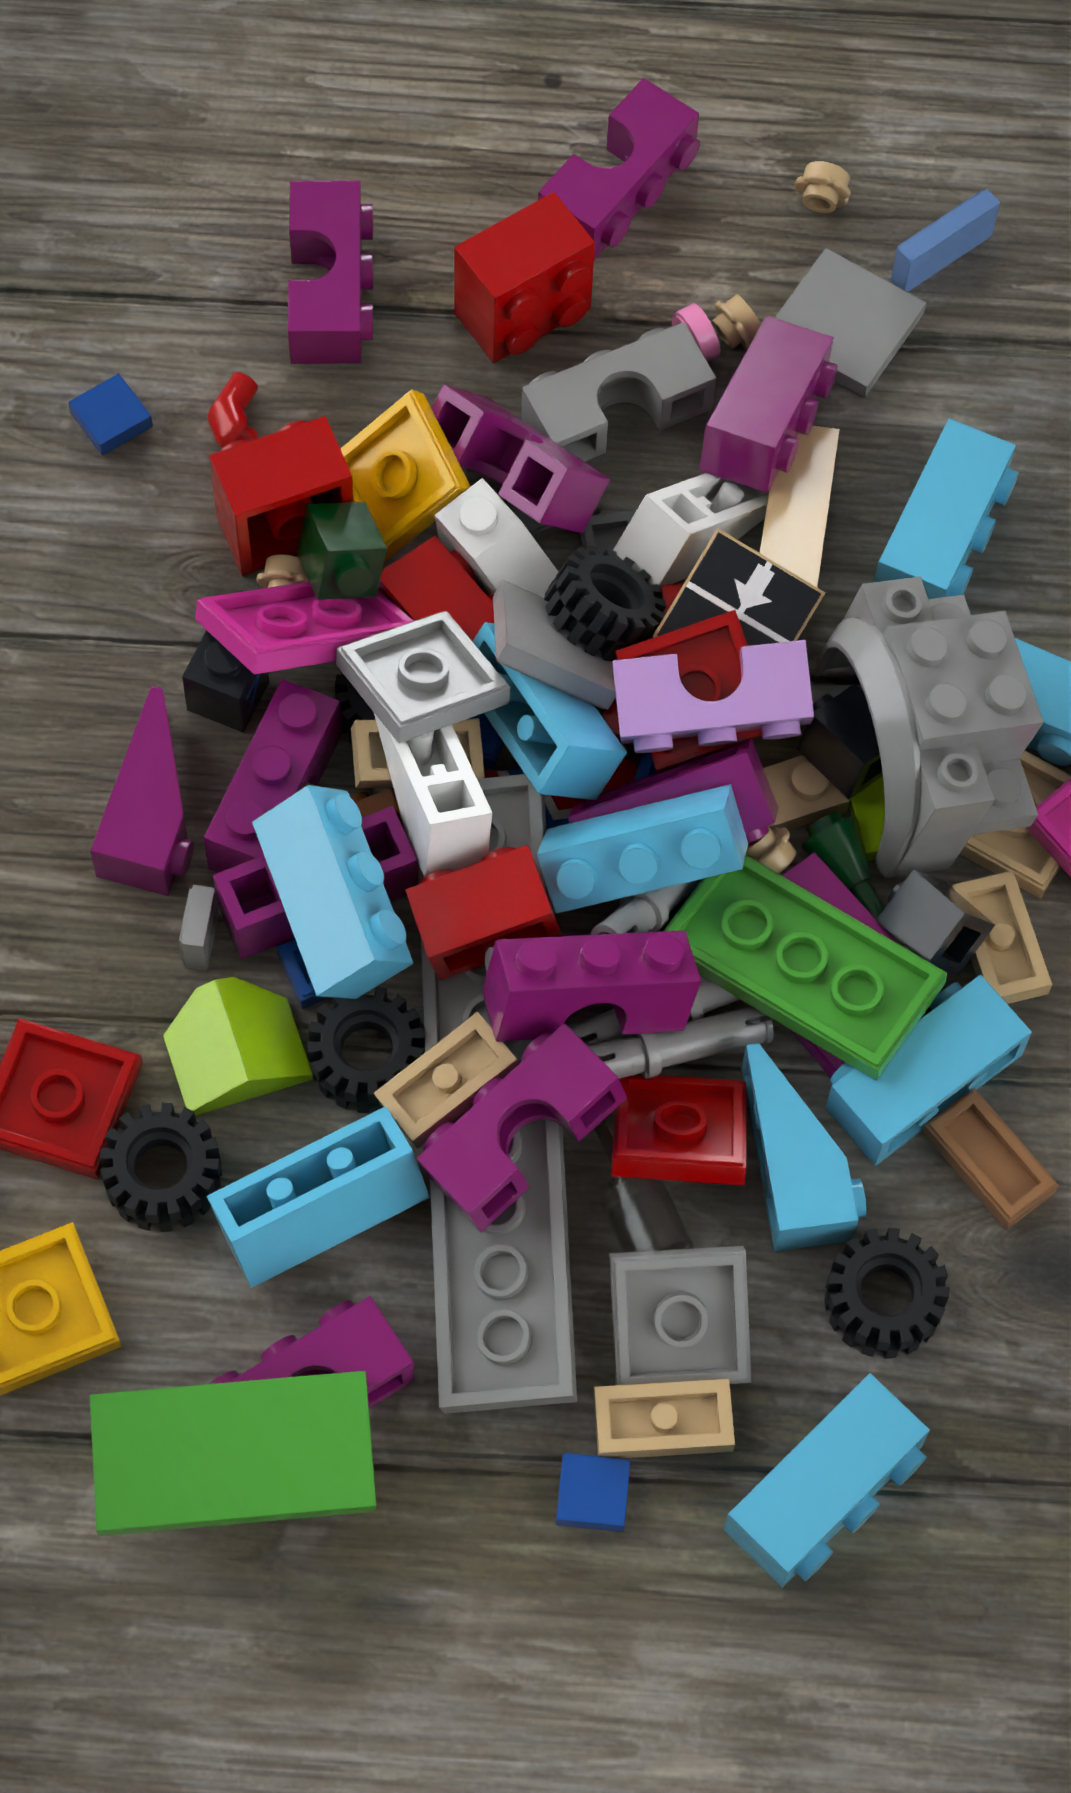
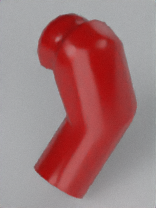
[208,371,259,449]

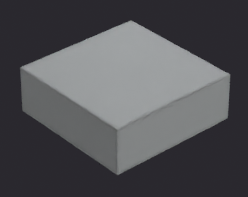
[178,885,219,971]

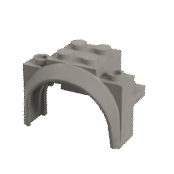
[814,576,1043,878]

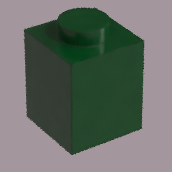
[296,502,387,600]

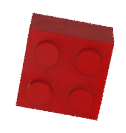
[454,191,595,364]
[209,416,354,576]

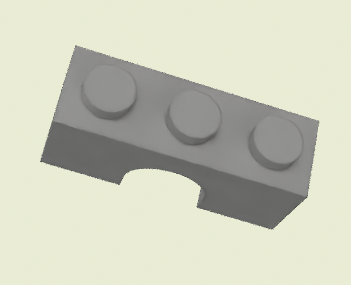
[521,322,716,462]

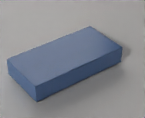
[891,189,1000,292]

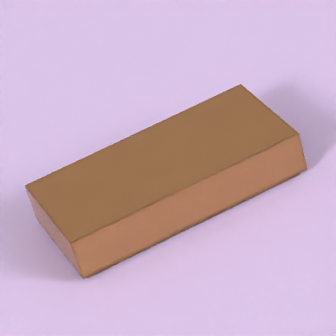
[922,1088,1059,1230]

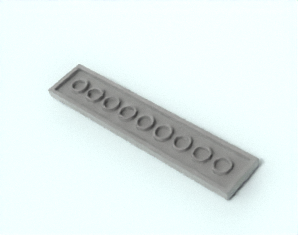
[418,774,577,1414]

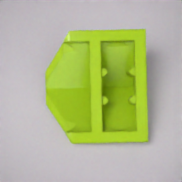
[163,977,313,1116]

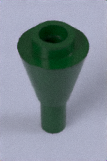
[801,811,885,919]

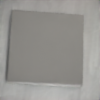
[775,248,927,398]
[493,580,616,710]
[336,611,511,743]
[609,1246,751,1385]

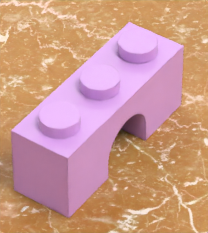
[612,640,814,753]

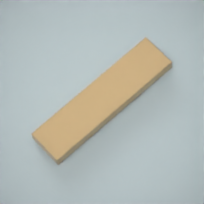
[759,426,840,587]

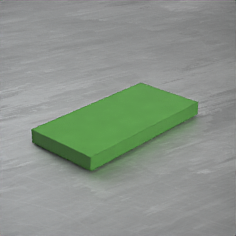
[663,855,947,1081]
[90,1371,377,1536]

